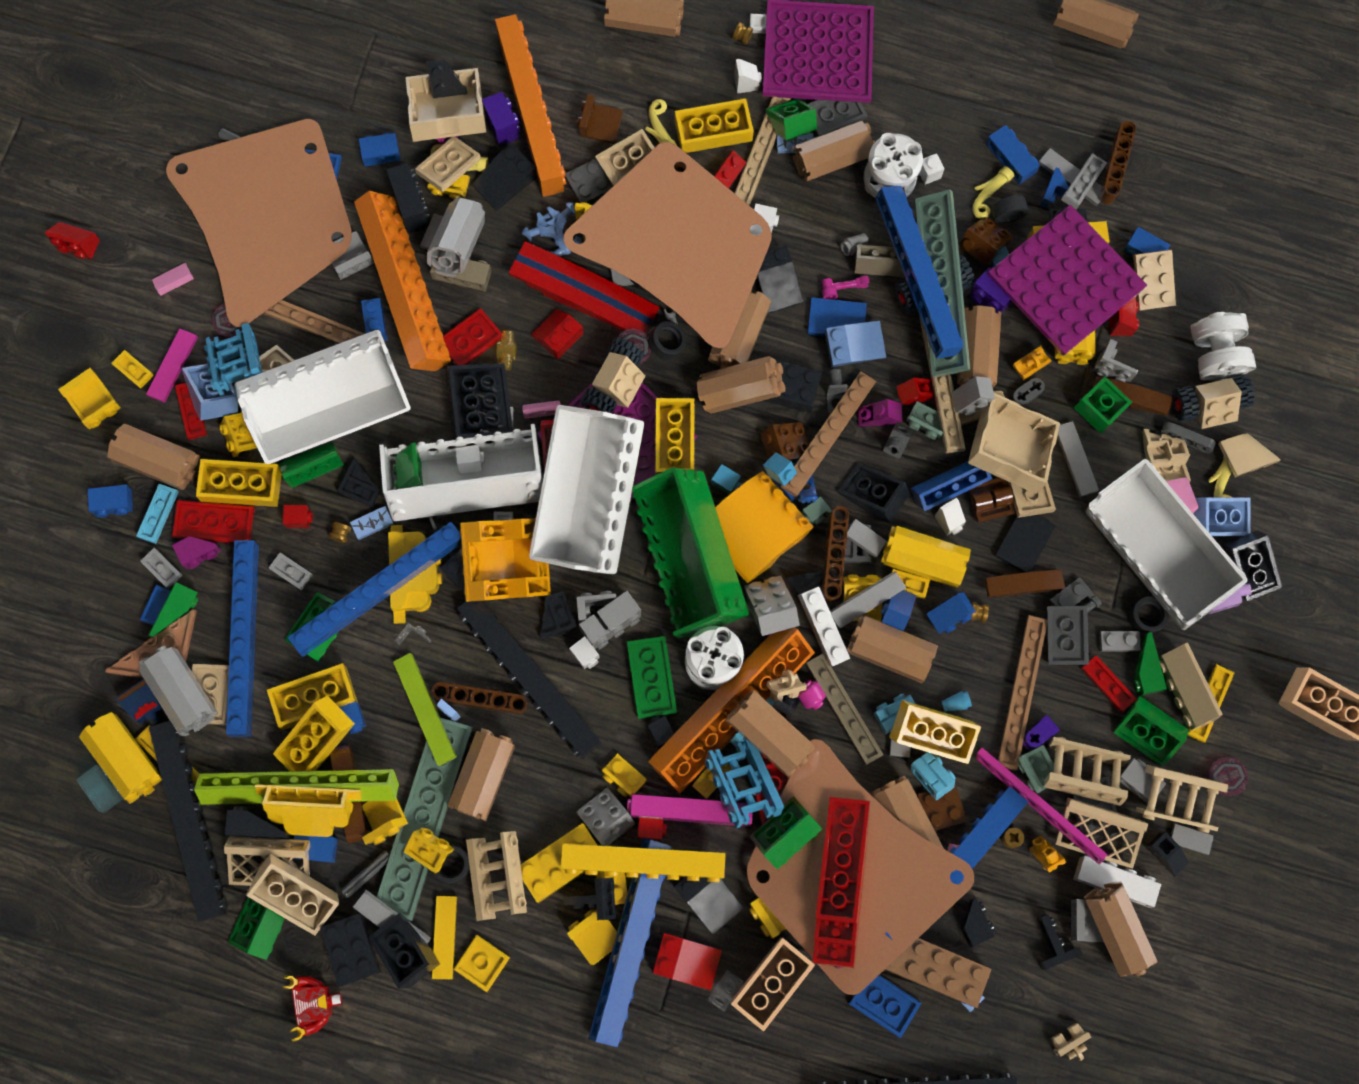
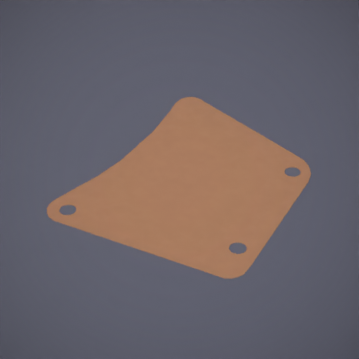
[166,119,352,327]
[564,142,772,348]
[747,739,974,995]

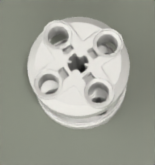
[864,133,923,197]
[1190,312,1256,381]
[685,626,744,690]

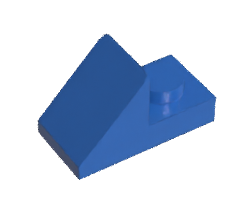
[1040,167,1069,209]

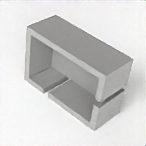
[744,576,800,636]
[579,591,641,649]

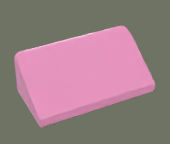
[152,263,194,296]
[523,400,560,419]
[1167,477,1198,513]

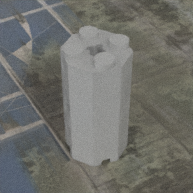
[427,197,485,278]
[138,646,218,736]

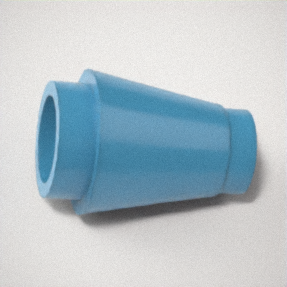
[942,691,972,712]

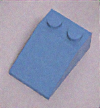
[825,321,886,368]
[182,364,238,420]
[1193,498,1251,536]

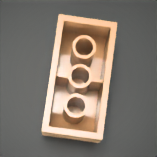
[1279,668,1359,741]
[730,938,815,1032]

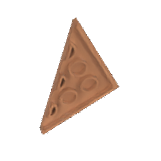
[105,609,197,679]

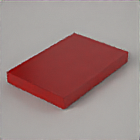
[443,308,504,365]

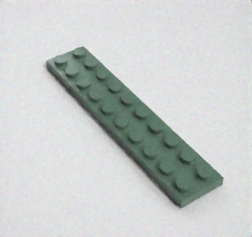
[915,190,970,378]
[377,718,473,921]

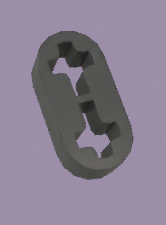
[1012,378,1045,407]

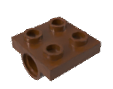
[968,478,1015,523]

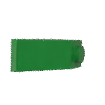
[148,582,199,638]
[1133,632,1167,696]

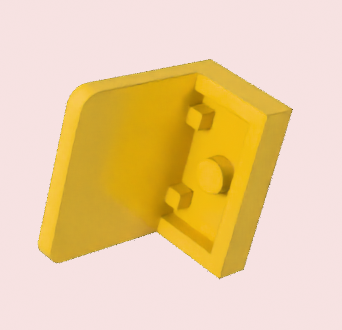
[842,574,882,621]
[362,798,408,845]
[749,898,786,938]
[567,908,617,965]

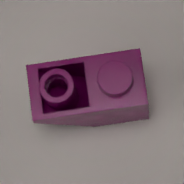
[858,399,903,426]
[172,536,221,569]

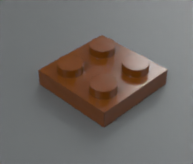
[917,785,967,831]

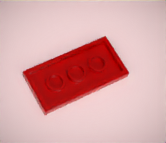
[172,500,255,544]

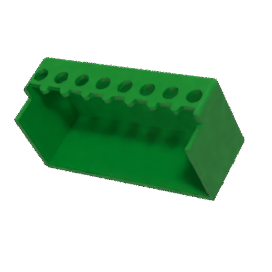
[632,467,749,638]

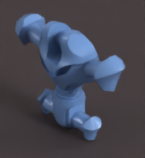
[522,202,582,257]

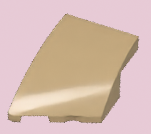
[1143,429,1191,483]
[1218,434,1280,477]

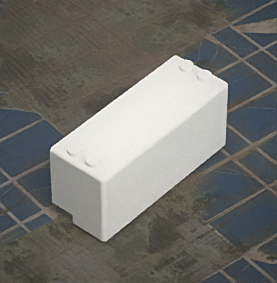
[235,330,410,464]
[529,405,644,574]
[379,424,543,521]
[1086,459,1247,630]

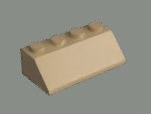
[1159,643,1223,731]
[246,853,339,936]

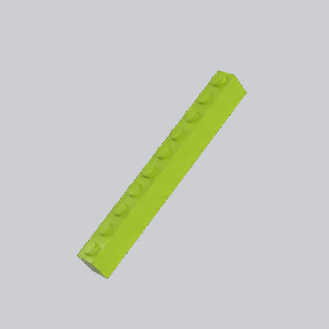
[194,769,399,805]

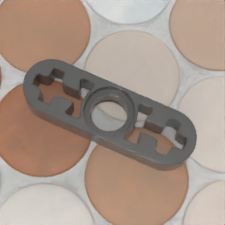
[1161,422,1216,453]

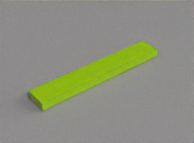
[393,653,457,766]

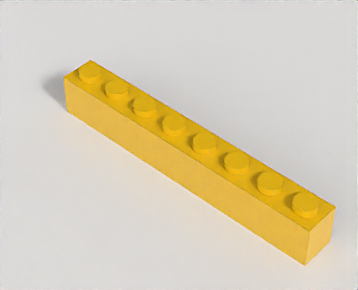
[561,844,725,882]

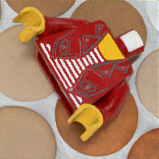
[283,976,342,1041]

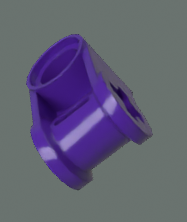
[1023,715,1060,750]

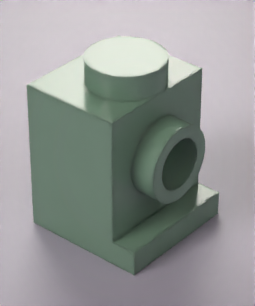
[802,497,832,525]

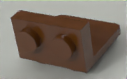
[577,94,623,143]
[959,218,1013,267]
[760,422,809,460]

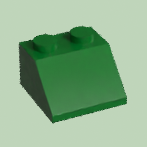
[766,98,817,140]
[1074,377,1132,434]
[393,443,423,490]

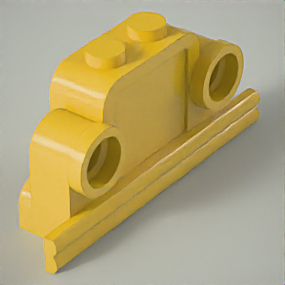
[388,525,442,624]
[255,784,362,837]

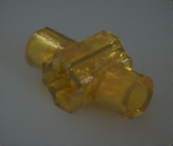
[496,331,517,370]

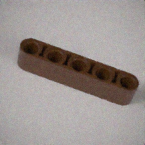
[1099,121,1136,205]
[821,506,849,602]
[432,682,528,715]
[330,744,368,844]

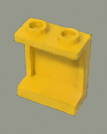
[58,368,121,429]

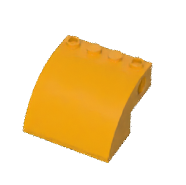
[715,471,813,583]
[460,518,551,602]

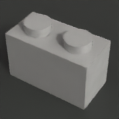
[952,376,995,416]
[1120,758,1166,804]

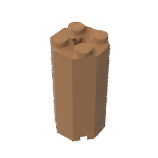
[604,0,684,37]
[1053,0,1139,49]
[792,121,875,183]
[708,289,771,369]
[957,305,1001,388]
[697,356,785,414]
[107,424,200,490]
[847,616,938,683]
[725,690,815,777]
[447,728,515,821]
[870,776,944,849]
[1084,882,1158,977]

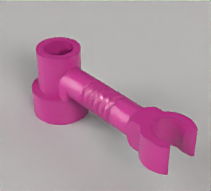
[821,276,870,300]

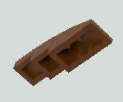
[1092,376,1173,416]
[984,570,1065,597]

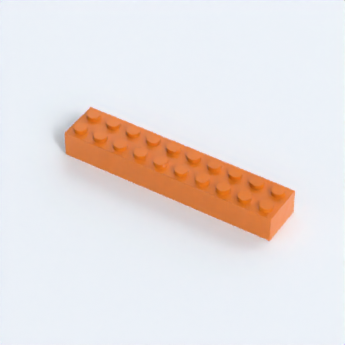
[495,14,566,197]
[354,191,451,371]
[648,627,815,794]

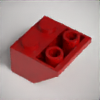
[45,222,100,260]

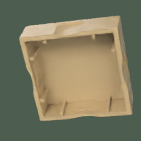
[406,68,486,142]
[968,393,1060,494]

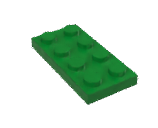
[627,636,677,719]

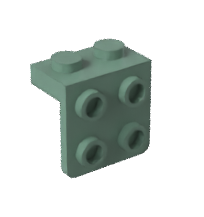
[906,401,943,440]
[1017,745,1054,793]

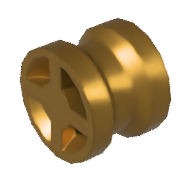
[733,22,753,45]
[328,522,352,543]
[969,602,989,623]
[1001,828,1024,849]

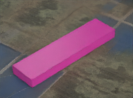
[146,329,198,403]

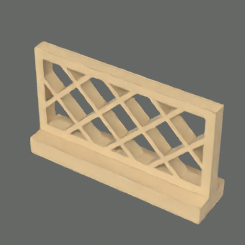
[1055,797,1148,869]
[224,836,310,886]

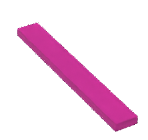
[976,748,1107,865]

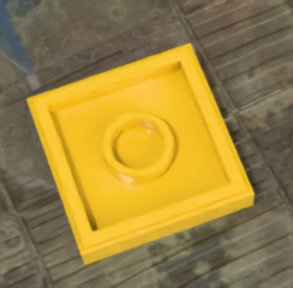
[453,935,510,992]

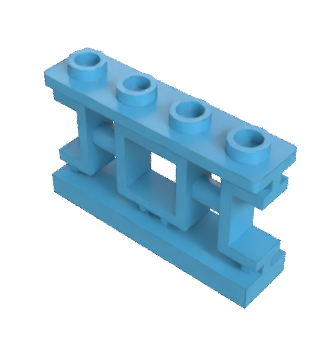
[204,323,263,396]
[705,739,784,829]

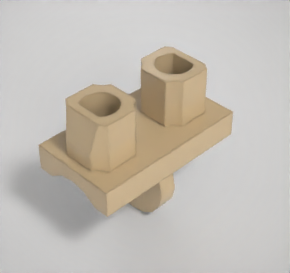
[766,670,807,702]
[1051,1023,1091,1061]

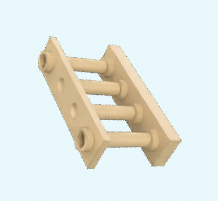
[1044,737,1131,806]
[1136,765,1228,833]
[466,831,527,921]

